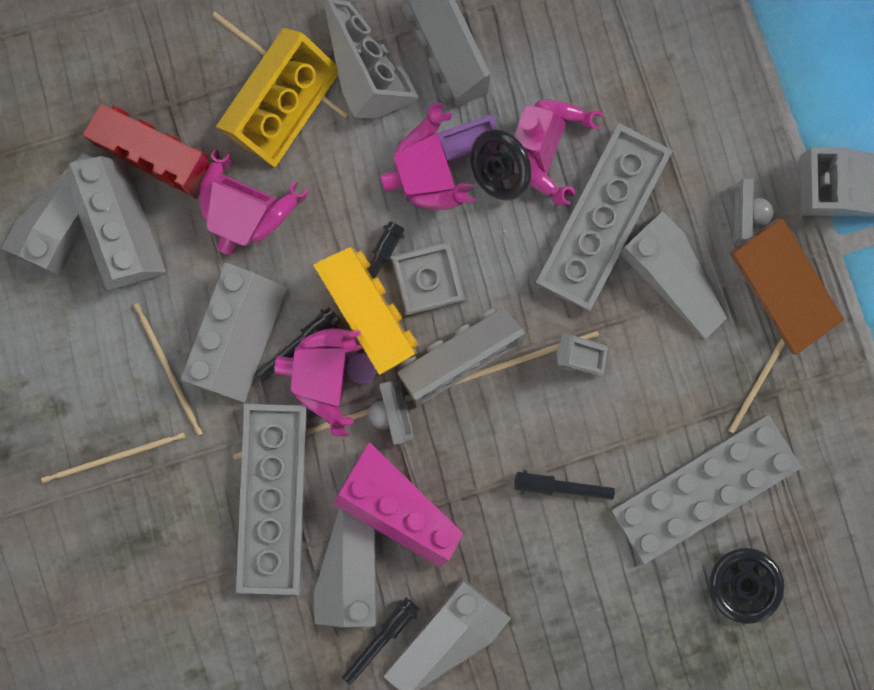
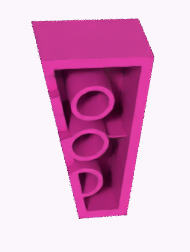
[332,442,463,567]

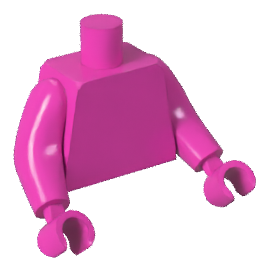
[514,99,604,206]
[380,102,476,210]
[200,149,308,255]
[274,328,362,437]

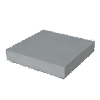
[391,242,465,316]

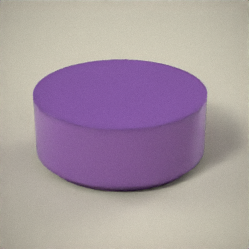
[347,353,377,384]

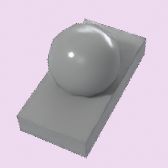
[732,178,774,245]
[556,334,608,376]
[368,379,414,445]

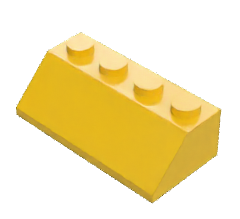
[216,28,339,168]
[314,247,418,375]

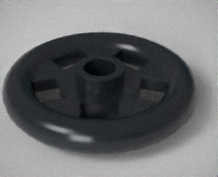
[470,129,531,201]
[709,548,784,624]

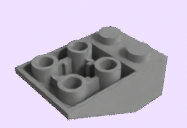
[800,147,874,217]

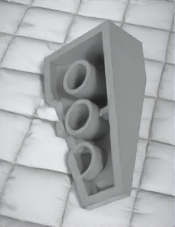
[323,0,419,119]
[2,153,93,275]
[620,211,727,340]
[314,508,377,627]
[383,578,511,690]

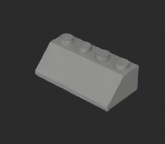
[402,0,491,108]
[65,156,166,290]
[181,262,288,403]
[397,308,525,407]

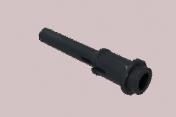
[367,221,405,279]
[256,307,341,382]
[514,469,615,500]
[342,597,420,685]

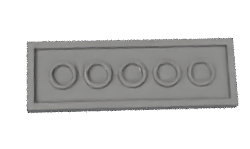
[535,123,673,312]
[236,404,307,595]
[610,415,802,565]

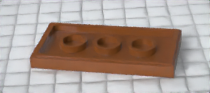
[730,218,844,355]

